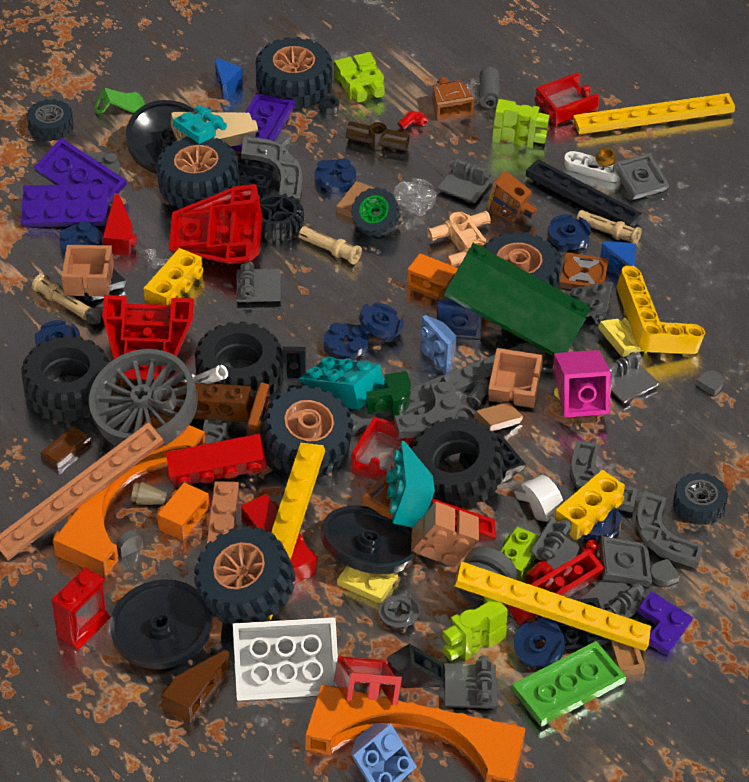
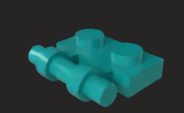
[173,105,227,144]

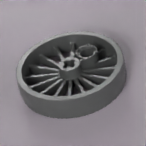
[89,349,198,447]

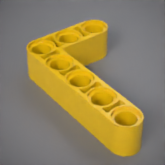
[616,266,705,354]

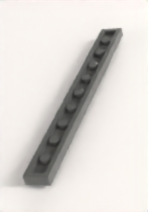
[350,342,544,437]

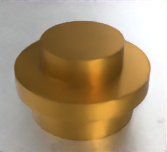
[595,147,617,167]

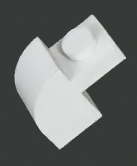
[514,475,564,522]

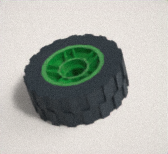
[351,187,401,238]

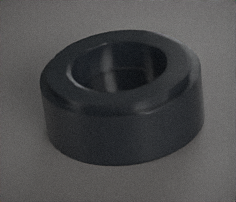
[319,96,339,114]

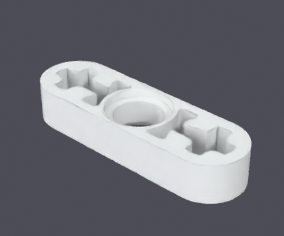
[564,151,620,183]

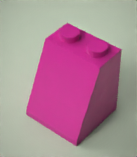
[554,350,611,417]

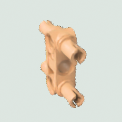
[427,211,491,267]

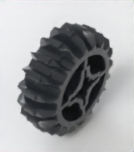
[259,192,305,242]

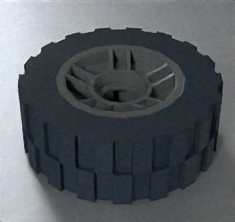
[27,99,73,141]
[673,472,728,525]

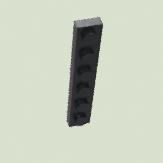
[525,159,642,228]

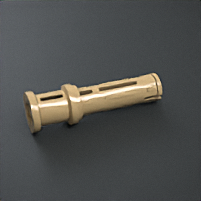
[577,210,642,244]
[299,226,362,264]
[32,273,91,320]

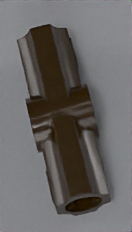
[346,121,410,151]

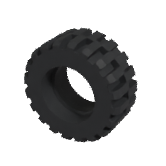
[195,321,283,401]
[21,335,109,422]
[411,416,504,509]

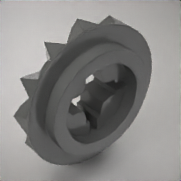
[379,595,419,630]

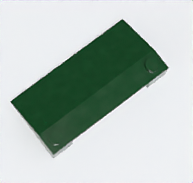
[444,242,590,356]

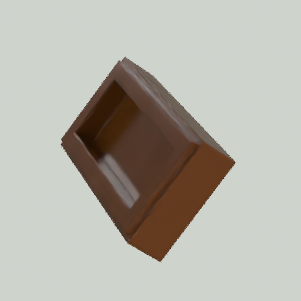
[40,426,91,469]

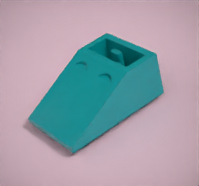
[299,357,384,410]
[386,441,435,527]

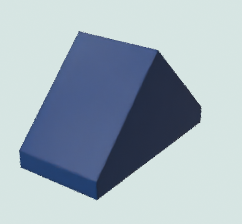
[215,58,243,100]
[600,241,636,274]

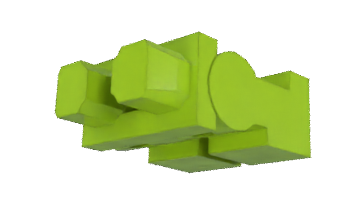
[334,52,384,102]
[492,99,550,148]
[442,597,508,661]

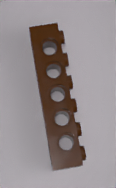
[112,378,254,422]

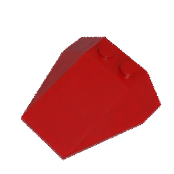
[169,184,262,264]
[102,295,194,381]

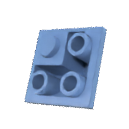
[420,315,457,374]
[351,723,417,782]

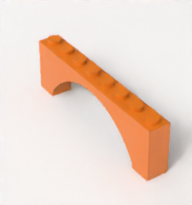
[53,412,205,577]
[305,685,526,782]

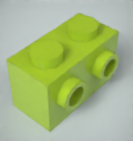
[498,526,539,582]

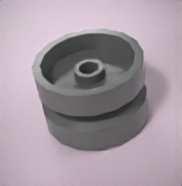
[454,546,517,608]

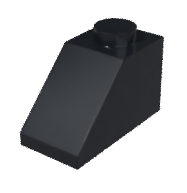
[282,346,306,382]
[387,643,445,688]

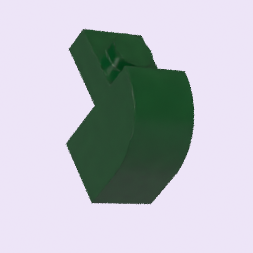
[366,371,411,417]

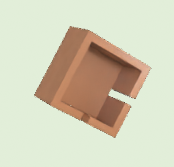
[62,245,114,296]
[489,348,542,408]
[411,502,479,567]

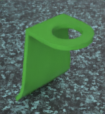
[94,88,145,115]

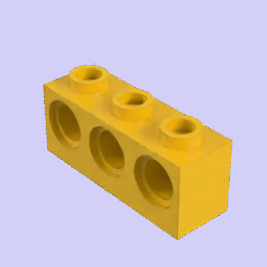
[144,248,203,305]
[555,470,625,541]

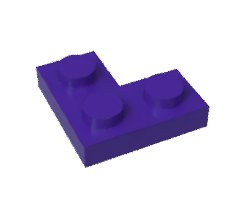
[637,591,694,656]

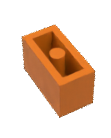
[407,253,458,297]
[157,482,209,541]

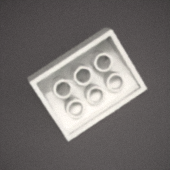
[233,618,338,701]

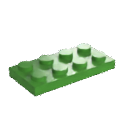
[512,641,626,727]

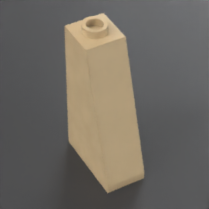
[171,112,258,147]

